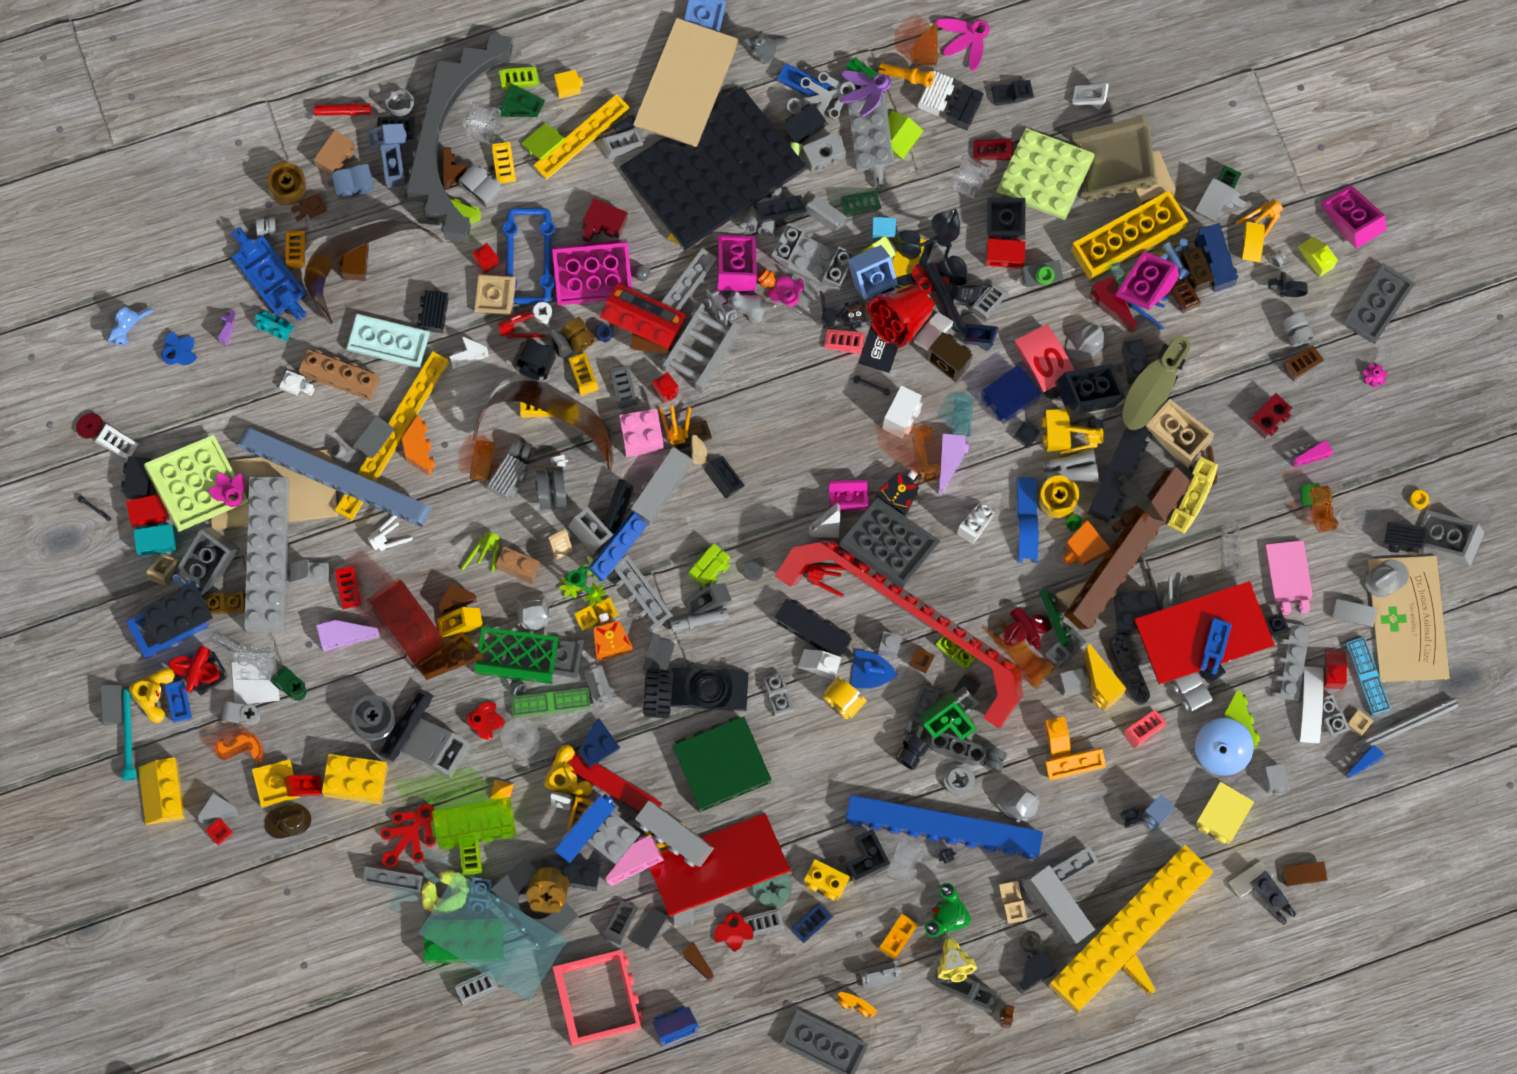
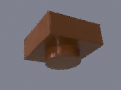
[909,647,935,674]

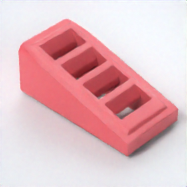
[824,329,865,355]
[1123,709,1167,748]

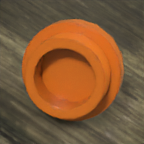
[756,268,776,287]

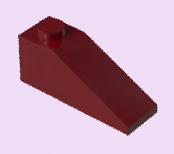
[1090,276,1137,333]

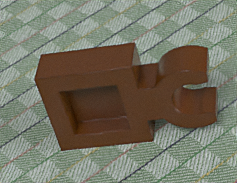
[291,193,327,222]
[999,1005,1015,1028]

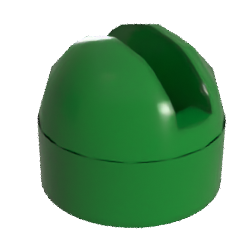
[1066,514,1081,530]

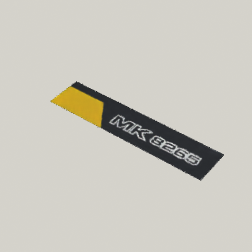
[858,238,934,373]

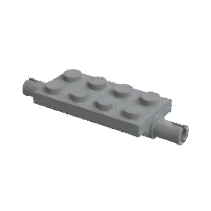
[848,86,895,188]

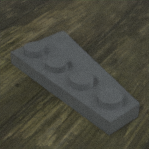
[501,640,584,679]

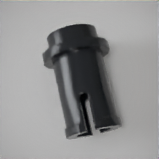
[612,114,635,134]

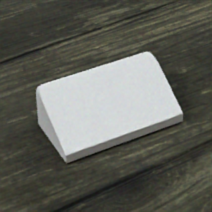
[1228,861,1273,898]

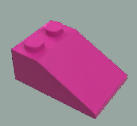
[1321,185,1386,249]
[717,235,757,292]
[1116,251,1179,310]

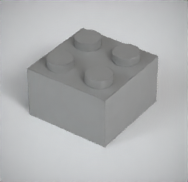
[586,812,641,867]

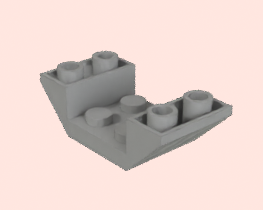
[772,223,856,288]

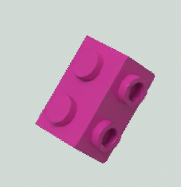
[829,480,868,510]

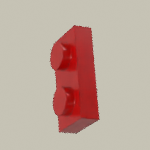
[284,775,322,797]

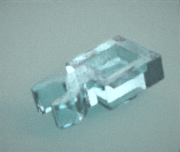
[1111,262,1126,289]

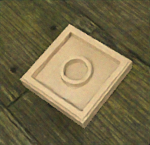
[474,274,516,315]

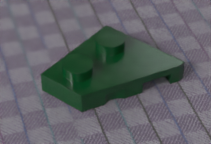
[496,84,546,117]

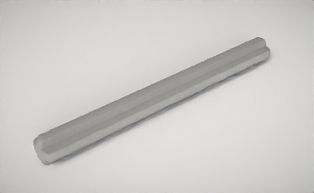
[1353,698,1459,753]

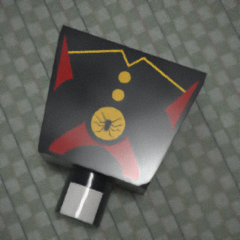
[875,469,919,517]

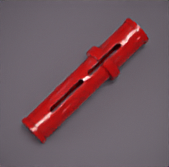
[314,102,371,117]

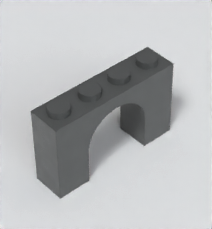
[491,858,579,950]

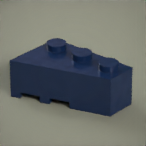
[1194,222,1238,292]

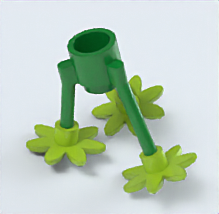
[559,555,607,606]

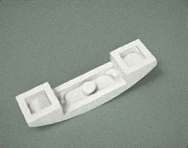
[1300,666,1323,744]

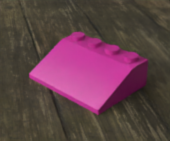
[552,239,632,305]

